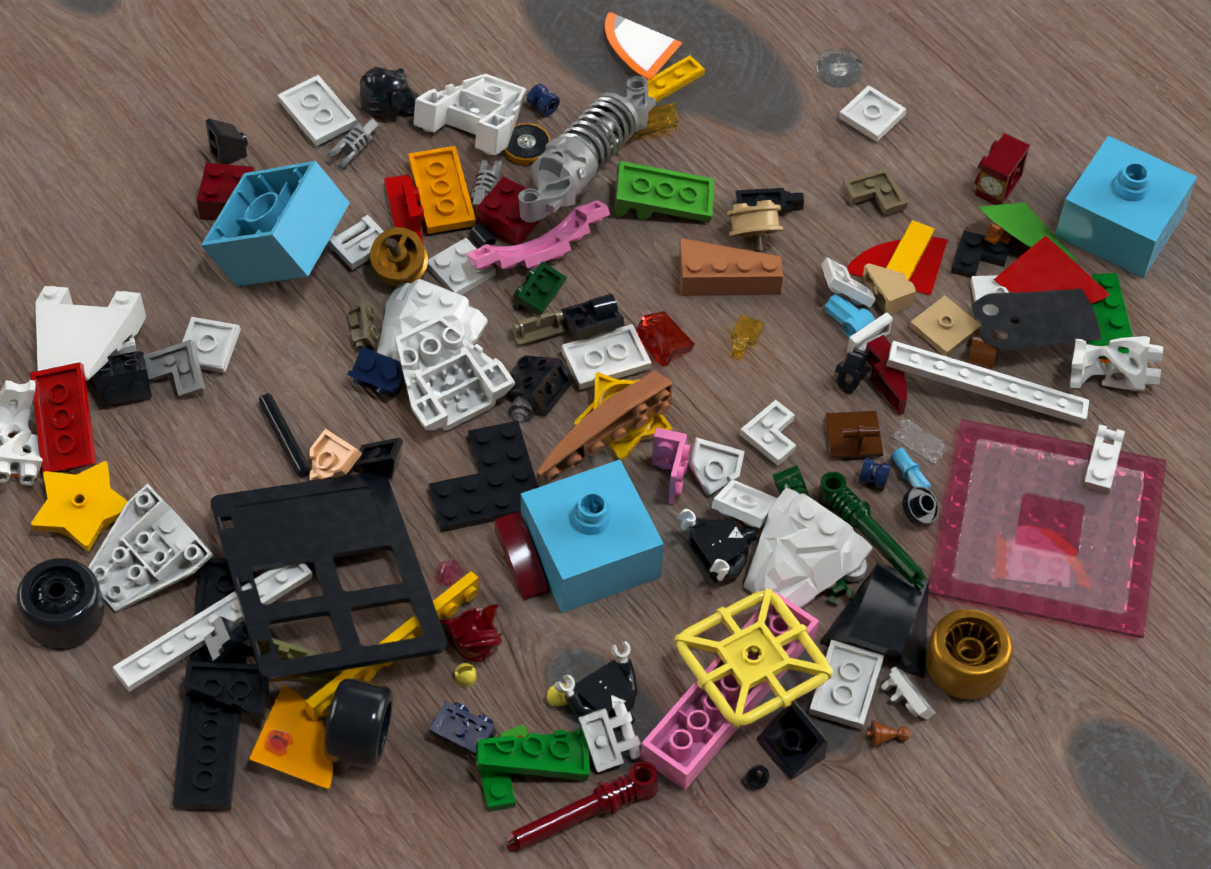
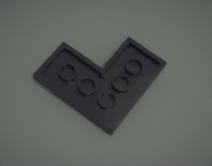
[429,420,538,532]

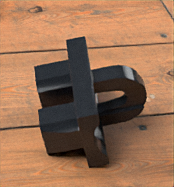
[835,348,870,392]

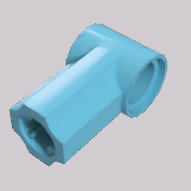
[824,294,875,338]

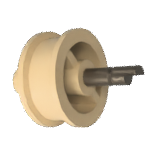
[727,200,783,253]

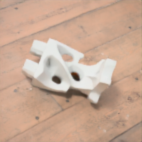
[1070,336,1163,391]
[0,380,43,486]

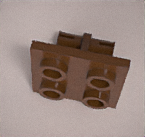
[825,411,883,459]

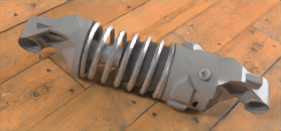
[518,76,656,222]

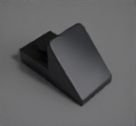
[353,438,403,479]

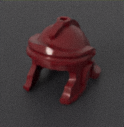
[440,604,503,663]

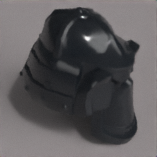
[360,66,419,116]

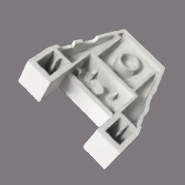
[413,74,526,156]
[36,286,146,381]

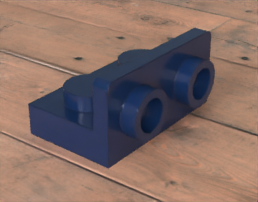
[346,347,405,396]
[429,701,497,756]

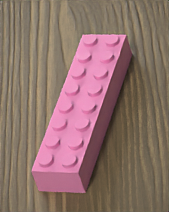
[640,591,819,790]

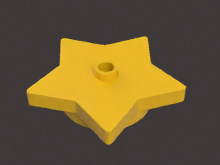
[574,372,672,462]
[31,461,128,552]

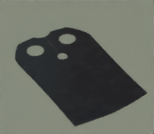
[972,288,1102,351]

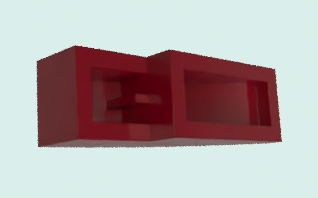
[865,334,907,415]
[494,512,549,601]

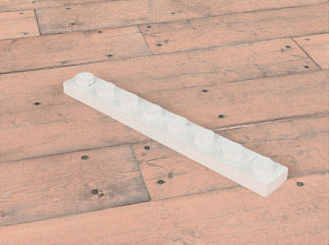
[886,341,1089,425]
[113,563,312,692]

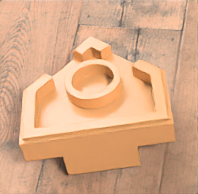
[309,429,362,481]

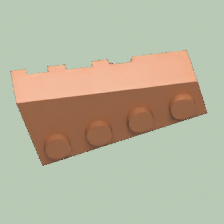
[679,238,783,296]

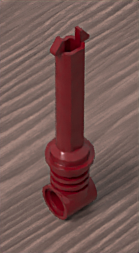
[506,761,658,852]

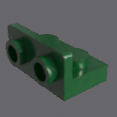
[512,261,567,316]

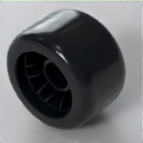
[16,558,104,648]
[324,678,393,769]

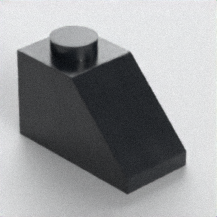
[205,118,248,165]

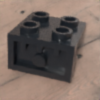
[507,355,574,416]

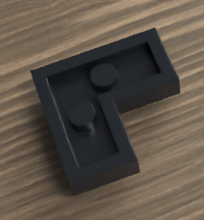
[951,230,1011,278]

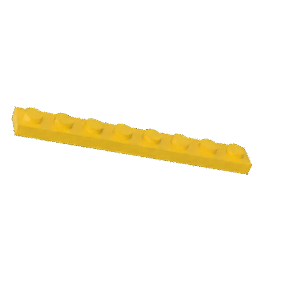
[306,571,479,721]

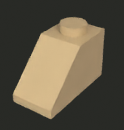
[862,264,916,315]

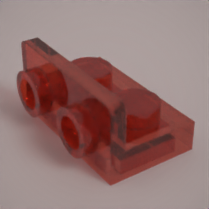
[636,311,695,367]

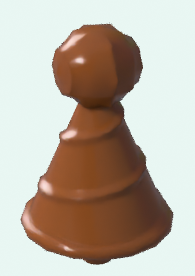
[865,720,911,748]

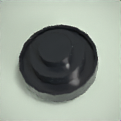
[902,486,939,526]

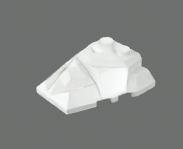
[377,279,488,383]
[395,316,515,431]
[743,488,873,608]

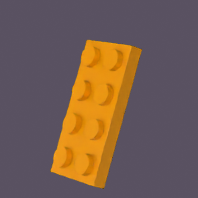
[408,146,476,234]

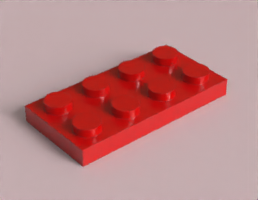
[30,362,96,473]

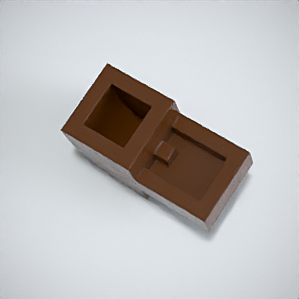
[967,332,998,370]

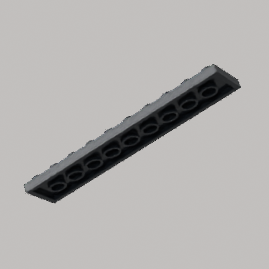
[173,558,256,810]

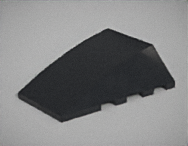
[820,563,929,678]

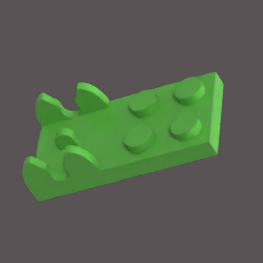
[614,161,714,222]

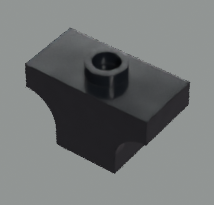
[204,616,254,663]

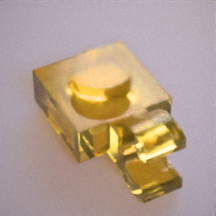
[731,315,764,360]

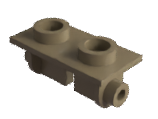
[348,297,379,351]
[510,309,566,346]

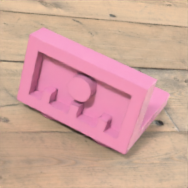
[652,428,690,505]

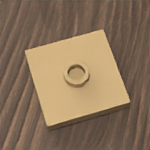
[909,295,981,357]

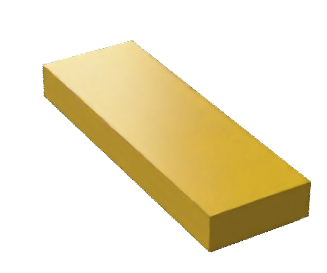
[647,55,705,103]
[887,220,935,281]

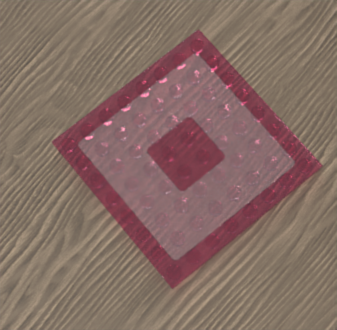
[929,419,1166,639]

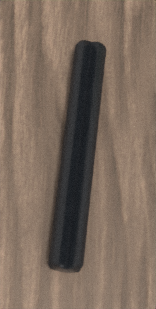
[259,393,310,478]

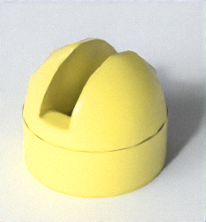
[454,663,477,687]
[546,683,568,707]

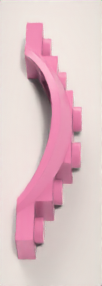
[466,200,610,269]

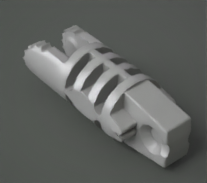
[328,118,379,169]
[471,160,503,213]

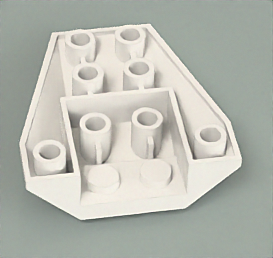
[89,484,213,612]

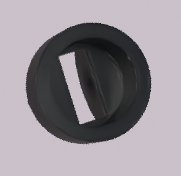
[746,765,770,789]

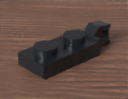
[735,188,804,213]

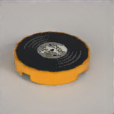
[504,123,550,165]

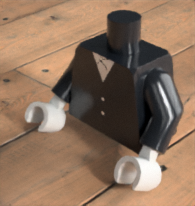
[677,509,757,582]
[554,641,638,725]

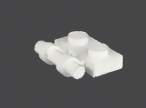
[579,702,641,772]

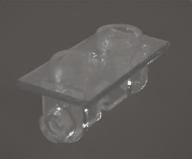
[891,418,949,465]

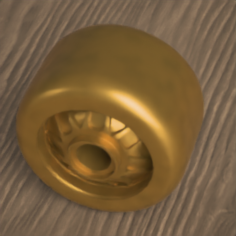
[926,609,1013,700]

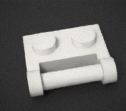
[327,215,384,270]

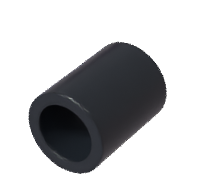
[469,223,496,247]

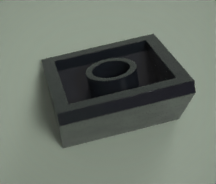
[757,700,829,779]

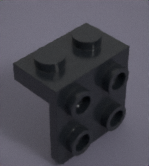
[94,351,152,407]

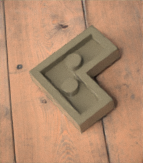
[842,168,908,216]

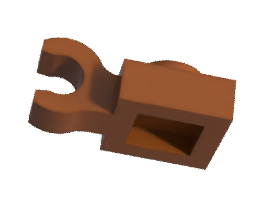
[985,223,1018,244]

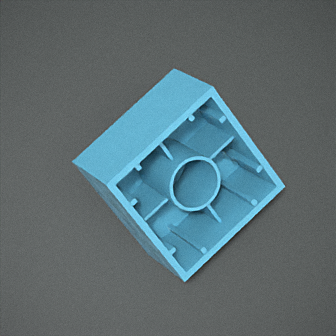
[1055,136,1197,278]
[201,161,350,286]
[521,460,664,613]

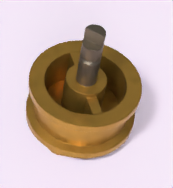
[370,227,429,287]

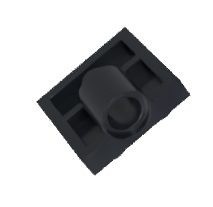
[558,293,625,340]

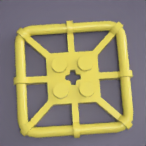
[674,588,833,728]

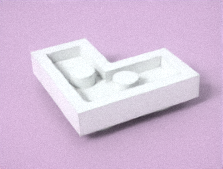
[821,257,876,307]
[740,400,796,466]

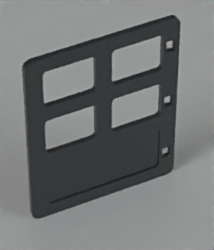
[210,471,447,682]

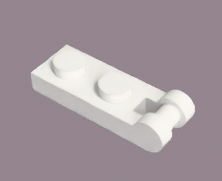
[1083,424,1125,494]

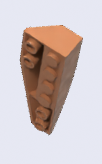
[537,370,672,485]

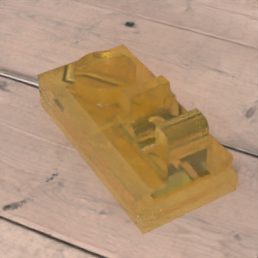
[633,103,679,138]

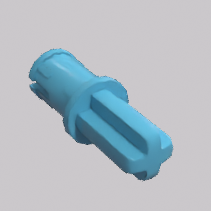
[891,448,931,490]

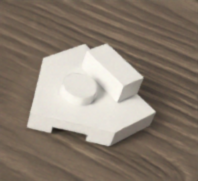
[688,438,745,496]

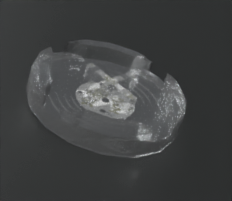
[816,48,863,88]

